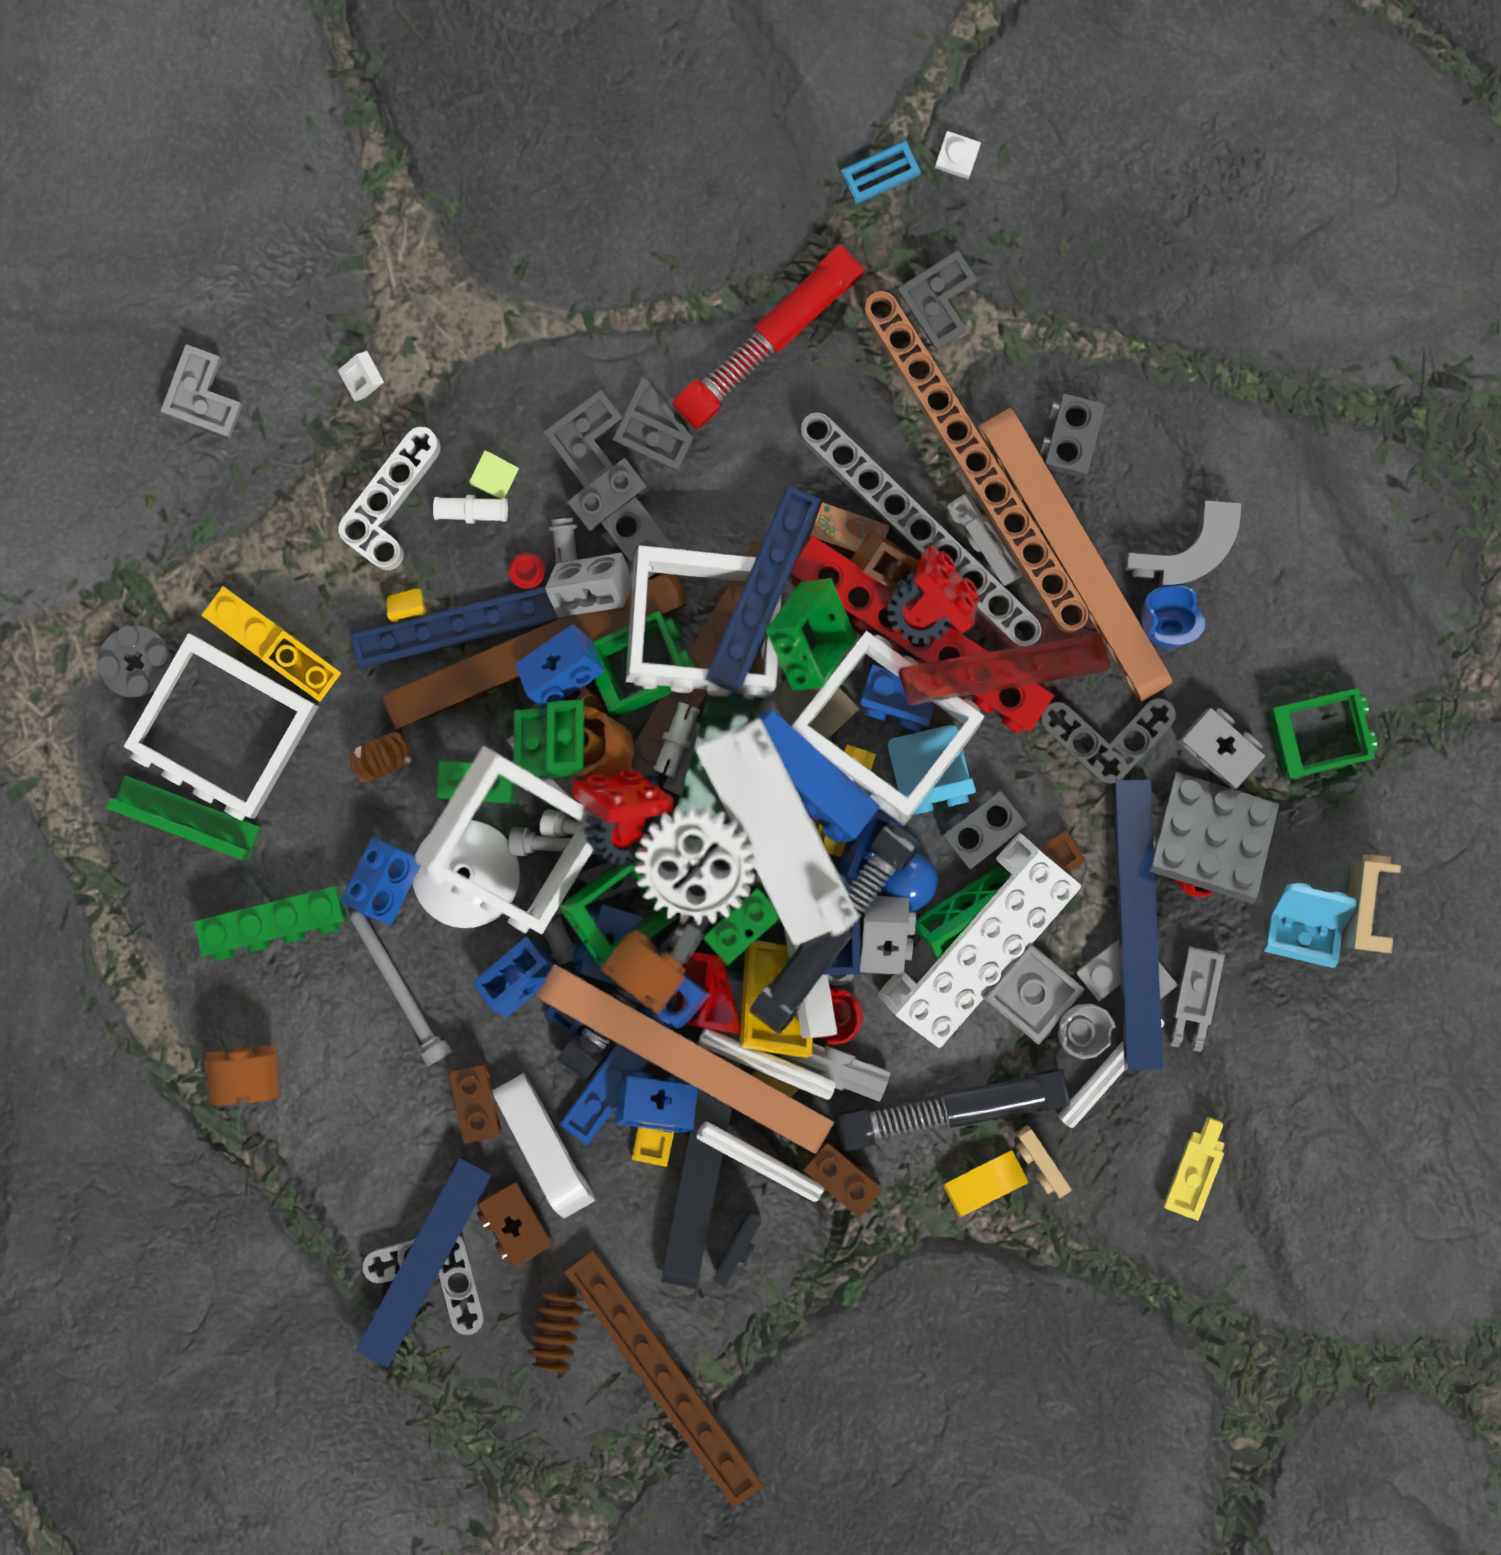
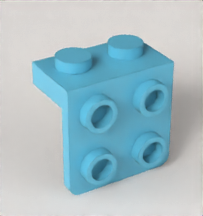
[888,725,976,815]
[1264,883,1357,968]

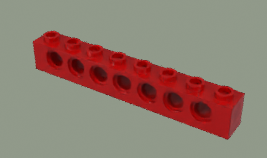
[789,536,1054,734]

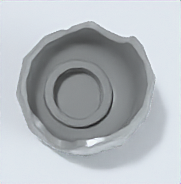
[1058,1004,1115,1059]

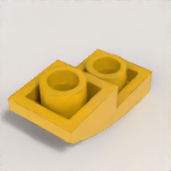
[943,1150,1029,1218]

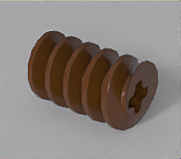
[527,1292,584,1372]

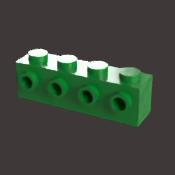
[194,886,349,962]

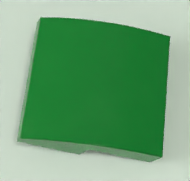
[514,700,585,781]

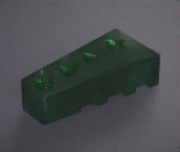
[678,692,759,825]

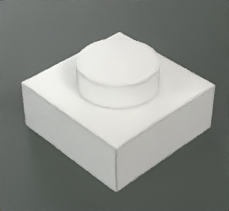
[935,131,981,179]
[338,351,384,401]

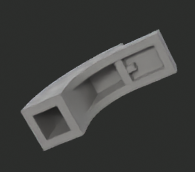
[1124,501,1241,588]

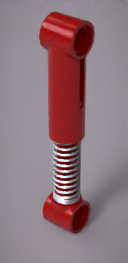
[672,244,867,430]

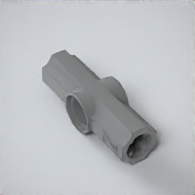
[780,1043,891,1102]

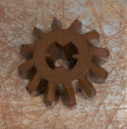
[348,732,412,783]

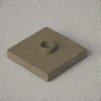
[758,679,859,739]

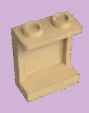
[1341,855,1401,953]

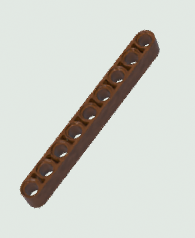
[381,573,689,731]

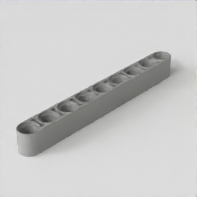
[800,413,1041,649]

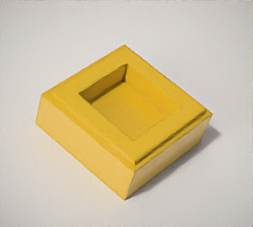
[632,1128,674,1167]

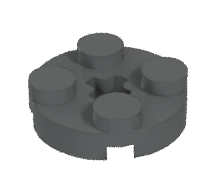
[97,626,172,698]

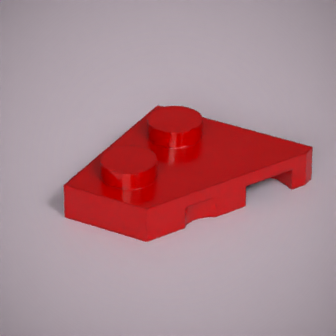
[675,952,741,1034]

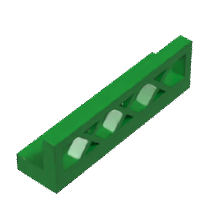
[107,775,261,860]
[915,864,1012,961]

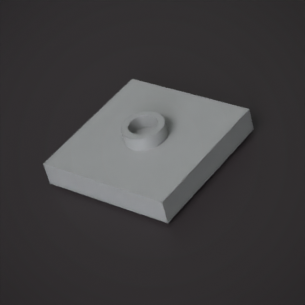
[983,943,1085,1045]

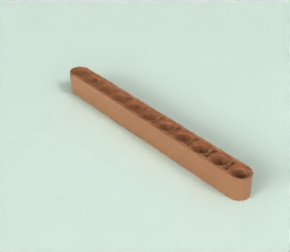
[864,291,1088,633]

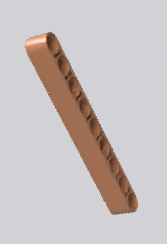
[978,408,1173,701]
[536,964,834,1154]

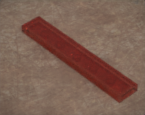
[898,634,1111,706]

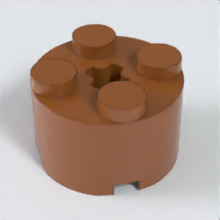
[567,707,634,782]
[600,930,686,1014]
[204,1045,281,1105]

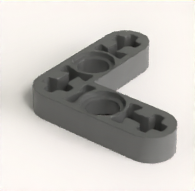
[1040,698,1176,784]

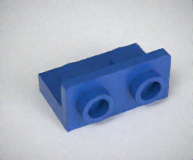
[859,665,935,732]

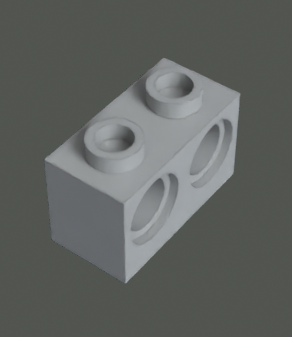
[545,553,633,617]

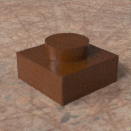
[1038,830,1086,873]

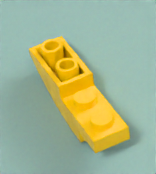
[201,586,341,702]

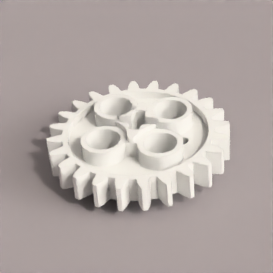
[635,805,756,925]

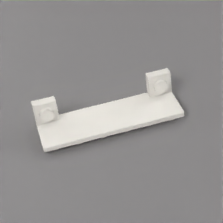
[697,718,859,945]
[877,832,1081,1048]

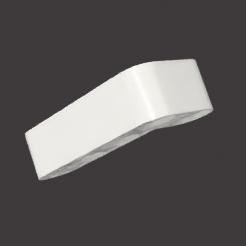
[339,427,441,570]
[492,1073,596,1218]

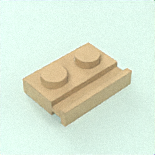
[1015,1125,1072,1198]

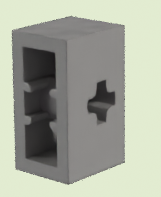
[1178,708,1265,789]
[861,896,916,975]

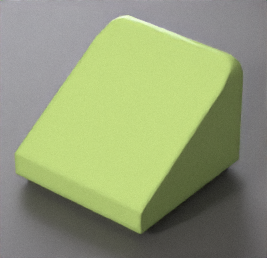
[469,450,519,499]

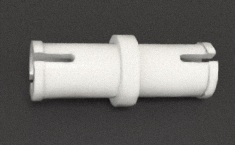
[433,495,508,524]
[653,702,701,778]

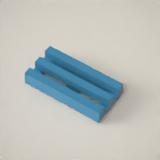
[841,140,921,205]

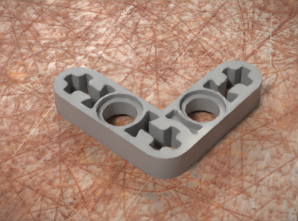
[363,1234,485,1335]

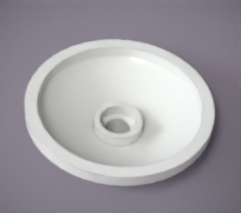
[412,820,520,928]

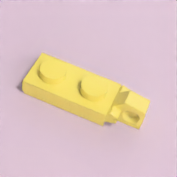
[1163,1117,1224,1221]

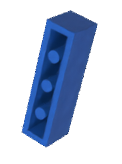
[756,710,880,843]

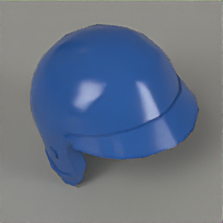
[1140,584,1206,648]
[876,853,938,913]

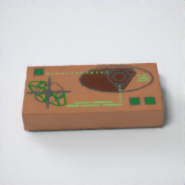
[810,502,890,553]

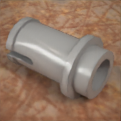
[549,518,578,563]
[543,915,577,964]

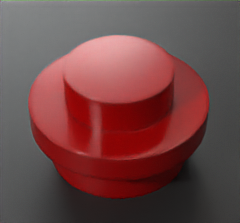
[509,553,545,589]

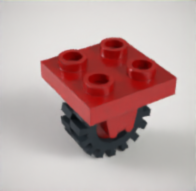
[888,545,979,644]
[572,770,673,864]

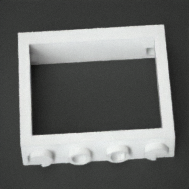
[625,546,781,700]
[792,631,984,826]
[124,633,319,821]
[414,746,594,934]

